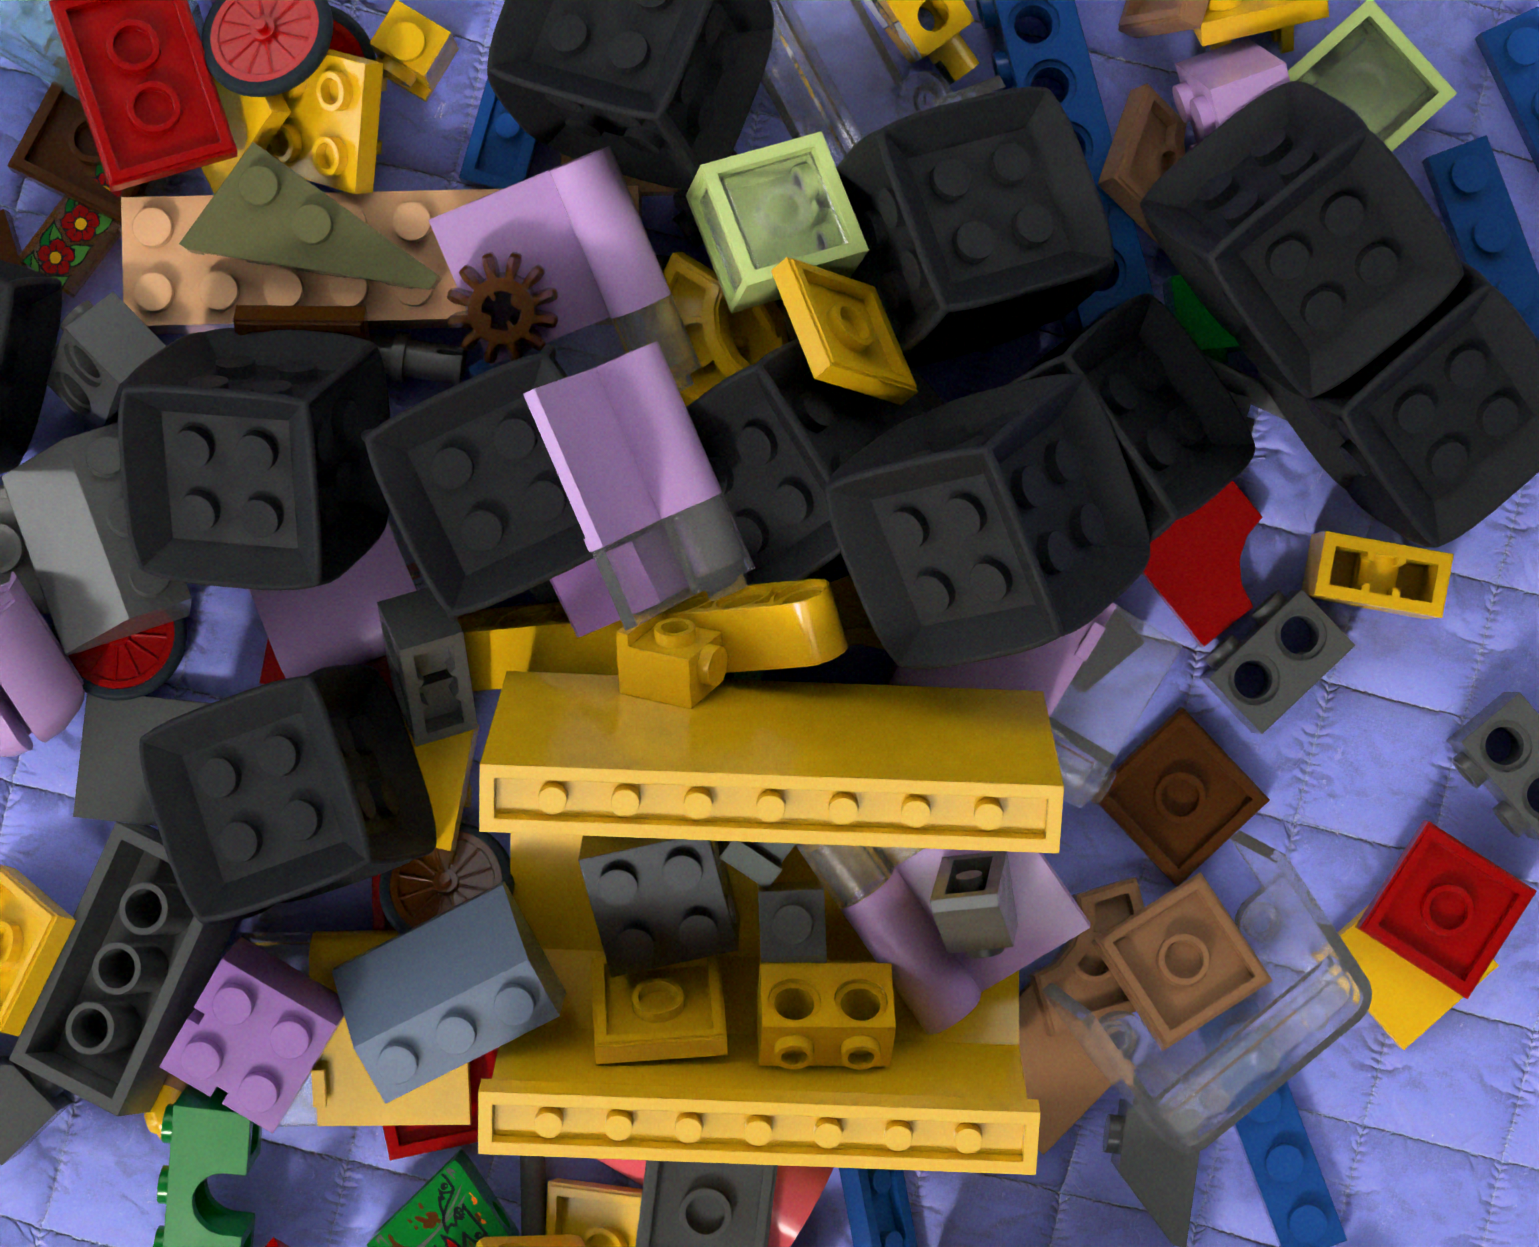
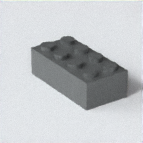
[9,822,236,1116]

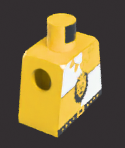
[863,0,980,86]

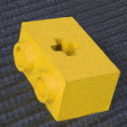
[1302,531,1454,619]

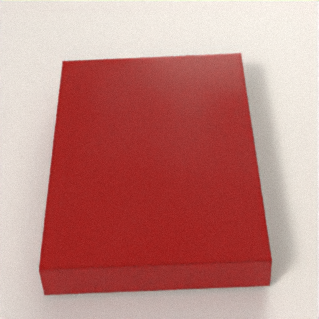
[49,0,238,192]

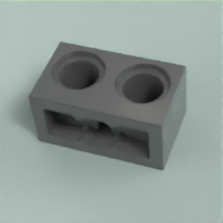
[46,292,166,430]
[377,587,478,747]
[1200,589,1355,734]
[1446,692,1539,840]

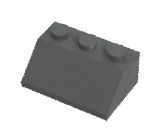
[1,422,192,657]

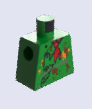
[367,1149,520,1247]

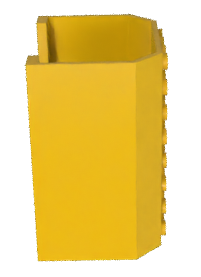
[478,671,1064,1175]

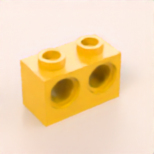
[757,962,896,1070]

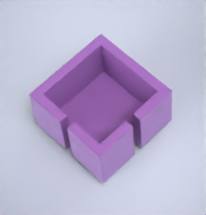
[159,937,344,1133]

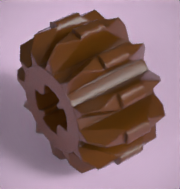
[447,252,558,364]

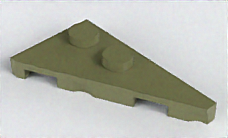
[179,142,441,290]

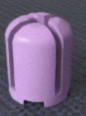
[0,571,85,757]

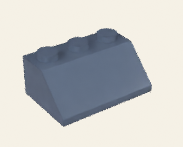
[332,881,566,1104]

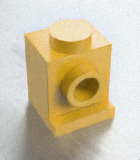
[369,0,459,102]
[616,606,728,709]

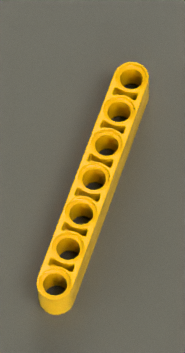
[457,579,848,691]

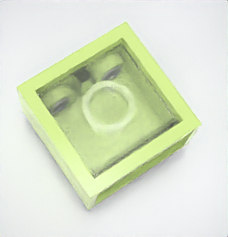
[1288,0,1457,152]
[686,131,869,313]

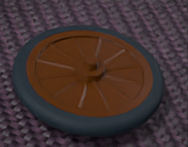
[379,822,515,934]

